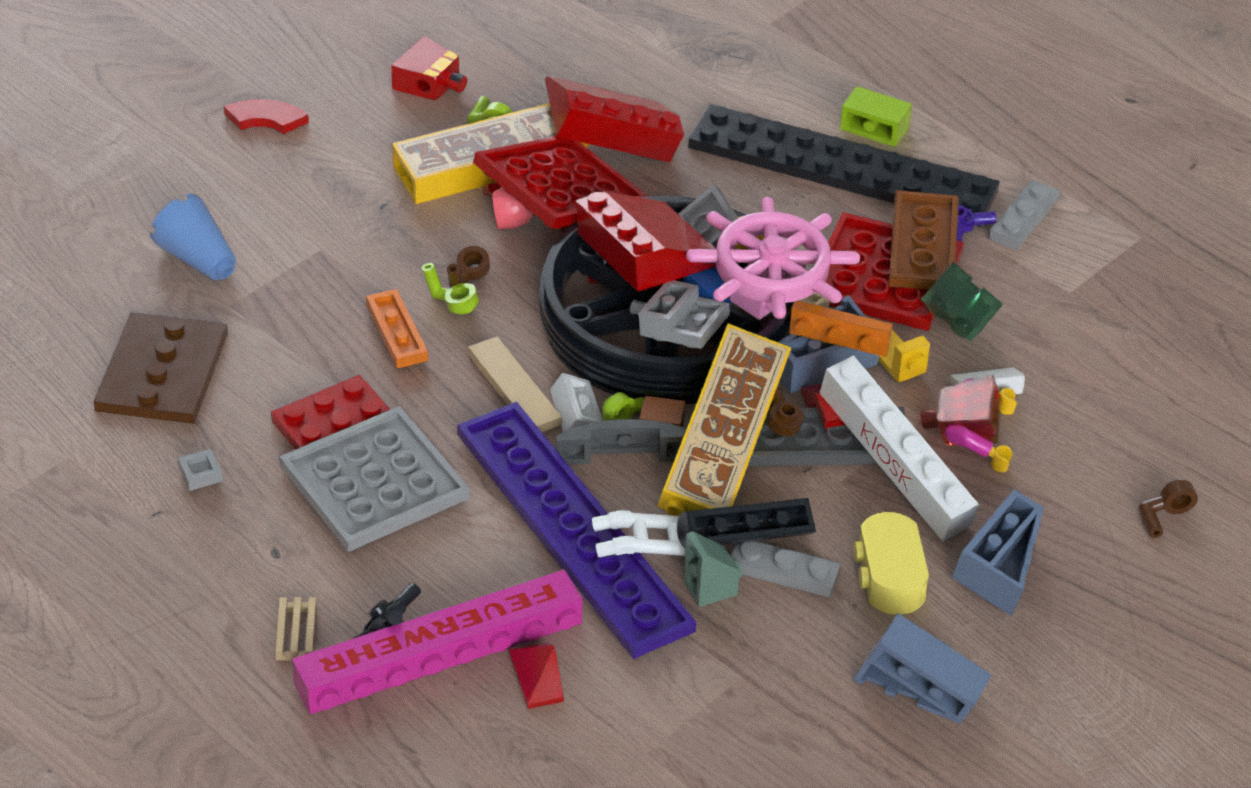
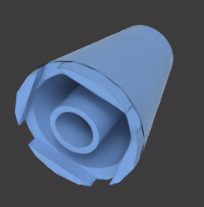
[150,193,236,280]

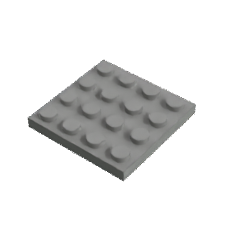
[279,406,470,552]

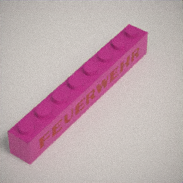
[292,569,583,714]

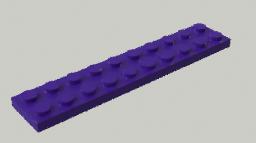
[457,402,696,659]

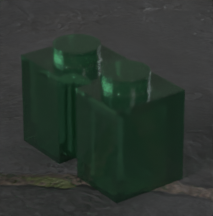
[921,262,1003,341]

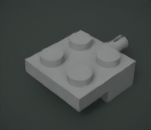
[630,280,730,349]

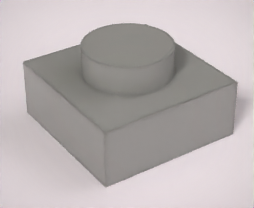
[178,449,223,491]

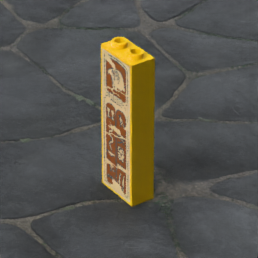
[392,103,590,204]
[657,324,791,516]

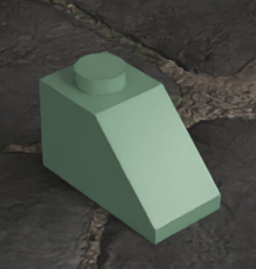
[684,532,742,607]

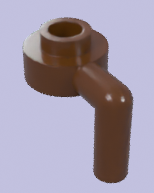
[447,246,490,288]
[767,387,804,436]
[1139,480,1198,538]

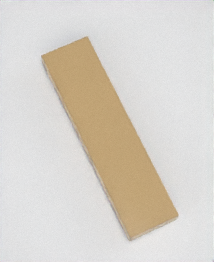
[468,336,562,433]

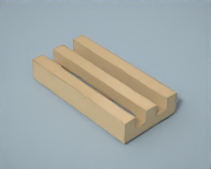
[275,597,317,660]

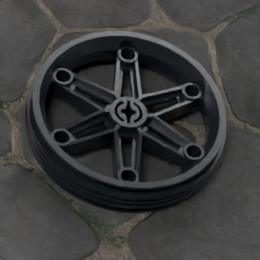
[539,196,794,404]

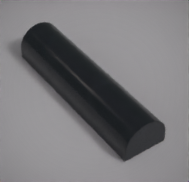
[677,498,816,549]

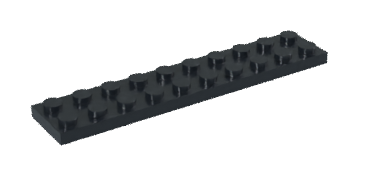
[688,104,1000,227]

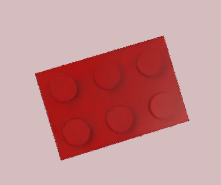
[271,374,390,450]

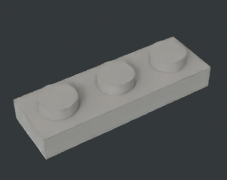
[989,180,1060,251]
[731,541,841,598]

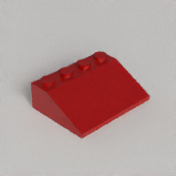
[545,75,684,163]
[576,191,716,292]

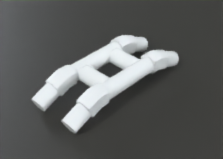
[592,510,686,558]

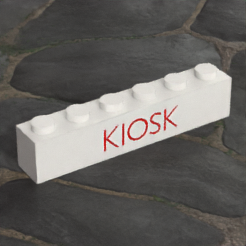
[820,355,979,542]

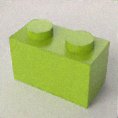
[840,86,912,147]

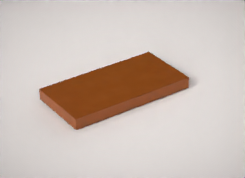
[889,190,959,292]

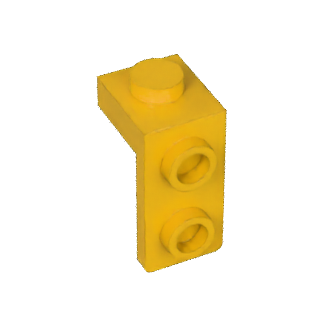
[878,330,930,383]

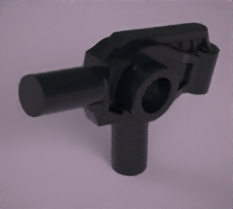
[352,583,421,639]

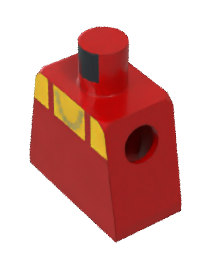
[391,36,468,100]

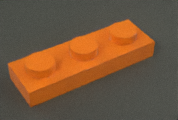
[366,289,428,368]
[789,301,893,357]

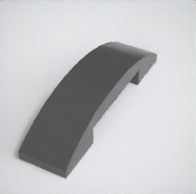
[556,419,686,465]

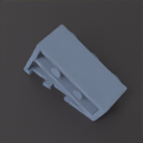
[778,295,879,393]
[951,489,1044,616]
[852,613,992,724]

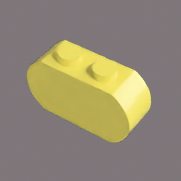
[853,512,929,615]

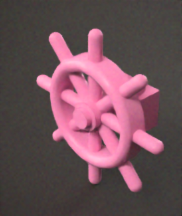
[686,197,860,320]

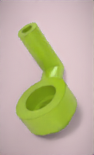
[467,96,513,124]
[422,263,479,315]
[602,392,644,421]

